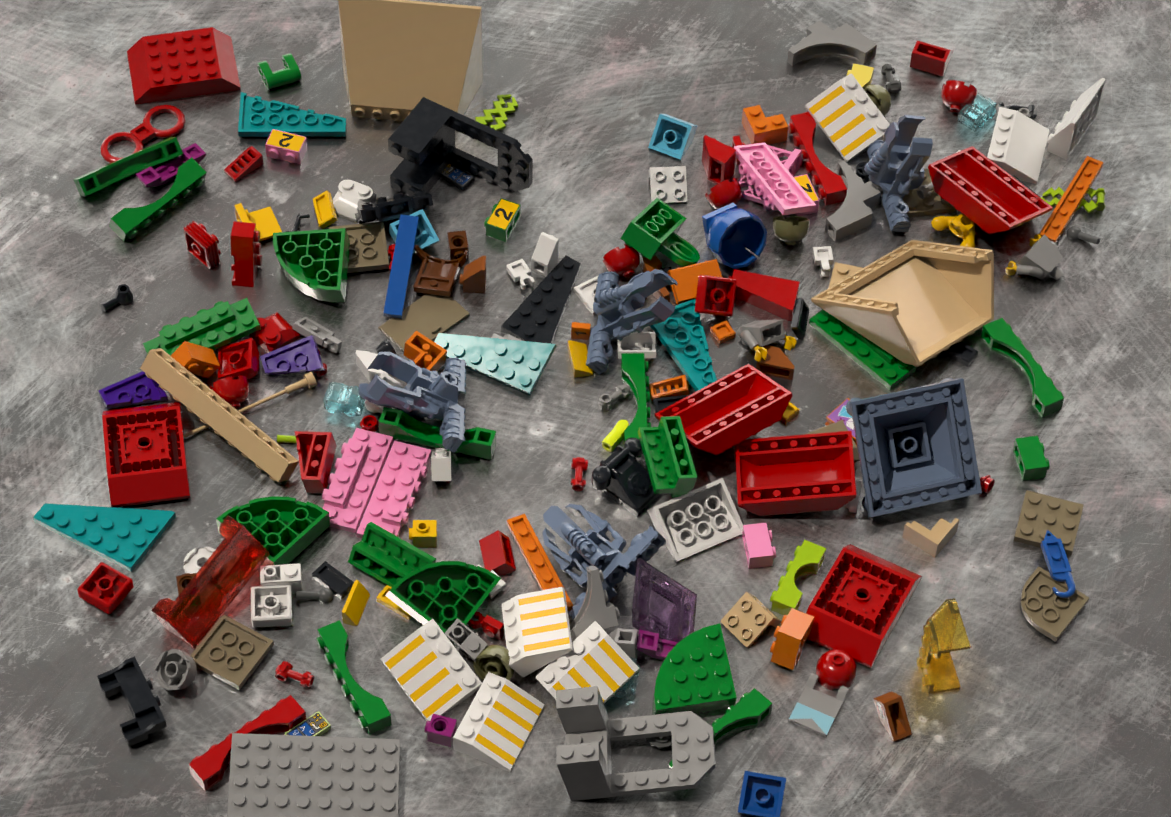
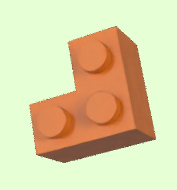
[742,105,788,145]
[404,331,447,375]
[171,341,220,378]
[770,608,814,670]

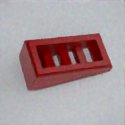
[224,146,263,182]

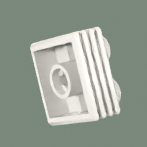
[251,585,292,627]

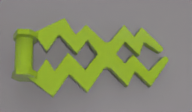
[475,94,518,131]
[1041,187,1106,213]

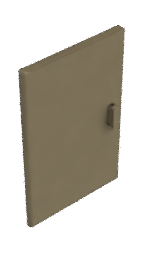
[378,294,470,351]

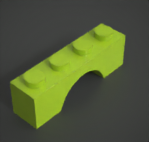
[770,539,826,615]

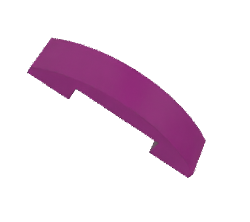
[136,143,206,187]
[636,629,678,661]

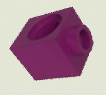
[424,714,457,747]

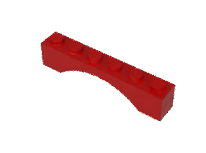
[788,112,847,206]
[189,695,306,791]

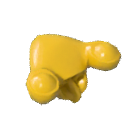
[931,214,976,248]

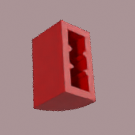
[479,530,516,576]

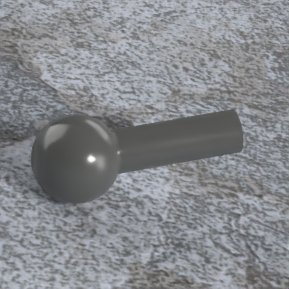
[1067,226,1100,245]
[295,588,334,603]

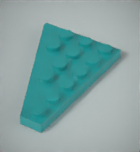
[33,503,176,572]

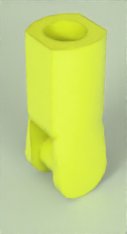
[602,420,629,452]

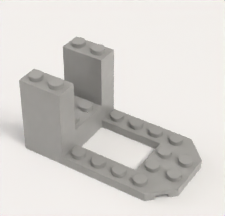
[556,686,716,801]

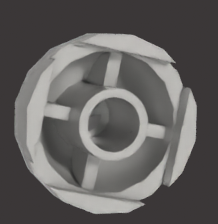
[155,649,197,690]

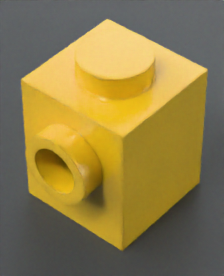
[409,520,437,548]

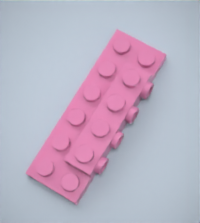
[734,143,816,215]
[322,428,393,533]
[357,440,431,538]

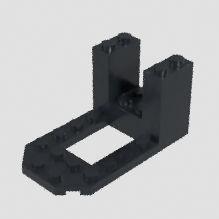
[388,97,533,196]

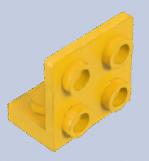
[234,203,282,242]

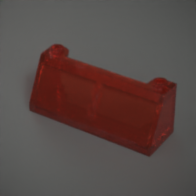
[151,516,270,649]

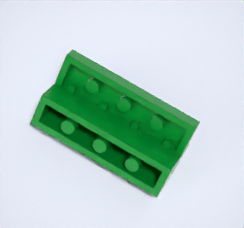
[638,416,697,498]
[348,522,436,587]

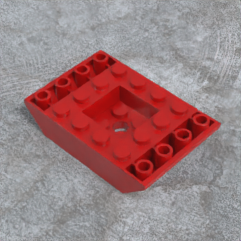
[102,402,190,507]
[806,544,922,668]

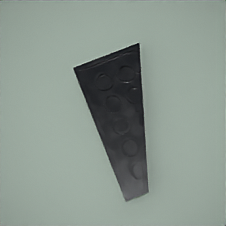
[501,255,581,344]

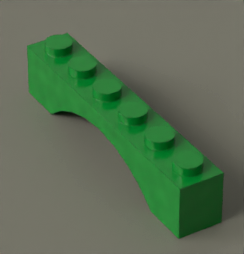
[73,137,183,196]
[109,157,207,242]
[981,318,1064,418]
[621,353,651,457]
[379,407,496,460]
[316,620,392,735]
[669,688,773,791]

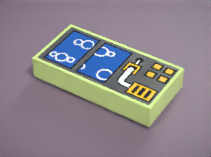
[285,711,331,736]

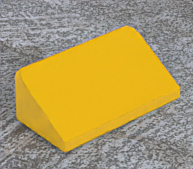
[567,340,593,378]
[342,580,370,626]

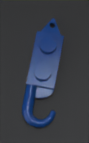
[1040,530,1076,598]

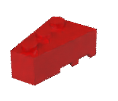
[230,221,262,287]
[294,431,337,493]

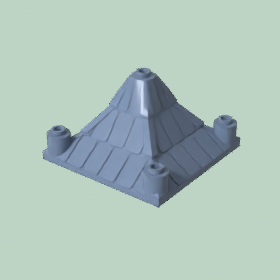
[846,378,982,517]

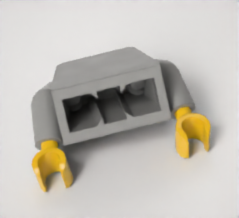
[1005,234,1064,280]
[737,319,796,362]

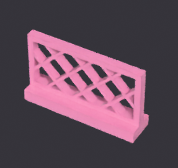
[738,145,803,210]

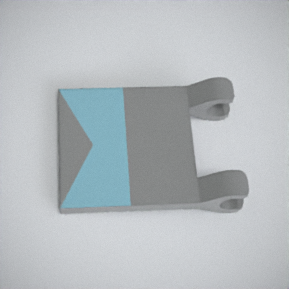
[789,673,848,737]

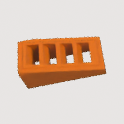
[649,375,690,401]

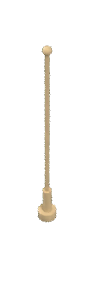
[184,372,317,438]

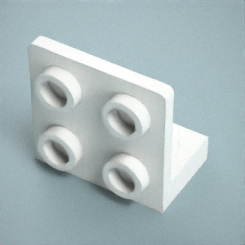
[648,166,688,203]

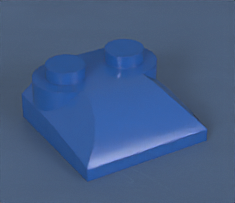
[738,771,786,817]

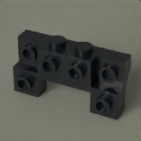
[355,190,433,224]
[97,656,167,747]

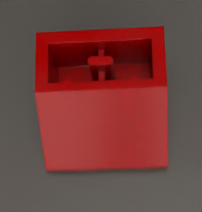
[910,41,954,76]
[702,135,736,184]

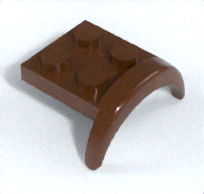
[413,245,468,297]

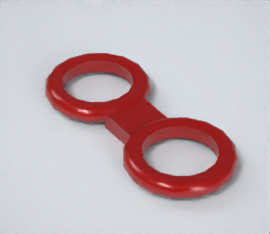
[100,105,185,163]

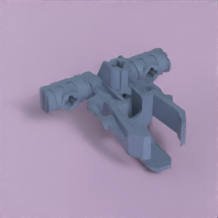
[864,115,933,232]
[586,269,678,374]
[358,352,466,452]
[542,504,666,619]

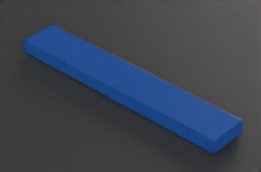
[383,214,419,319]

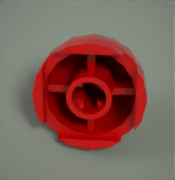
[941,80,978,113]
[705,178,742,210]
[603,244,640,277]
[210,375,249,409]
[816,649,857,691]

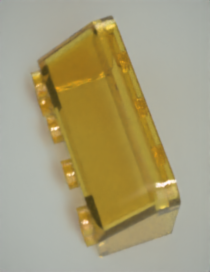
[916,598,970,694]

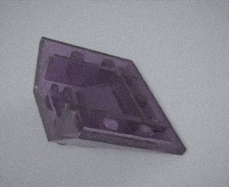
[632,558,697,642]

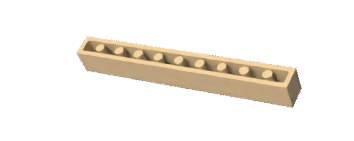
[140,348,299,482]

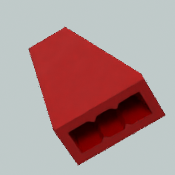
[729,269,800,322]

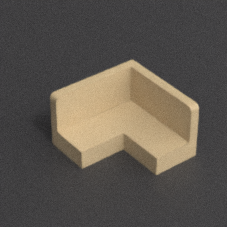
[902,518,959,558]

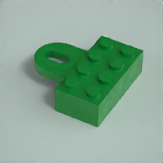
[620,198,700,267]

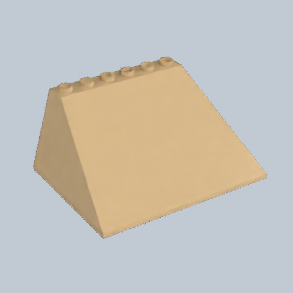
[338,0,483,121]
[811,240,994,367]

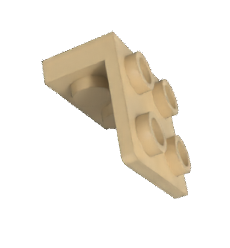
[721,592,781,648]

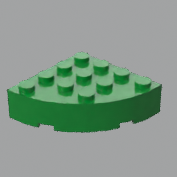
[273,228,350,302]
[216,496,330,566]
[385,561,501,643]
[653,623,737,715]

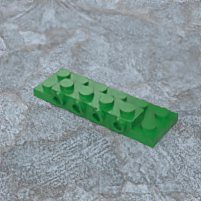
[143,298,261,356]
[809,309,916,390]

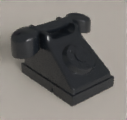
[591,438,661,517]

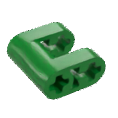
[257,53,302,90]

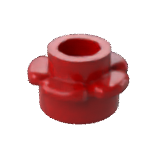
[360,415,379,432]
[980,475,995,493]

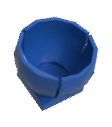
[702,203,767,269]

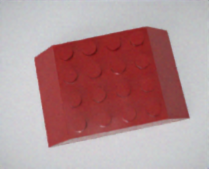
[127,27,241,105]
[928,146,1053,234]
[655,364,793,455]
[735,431,857,516]

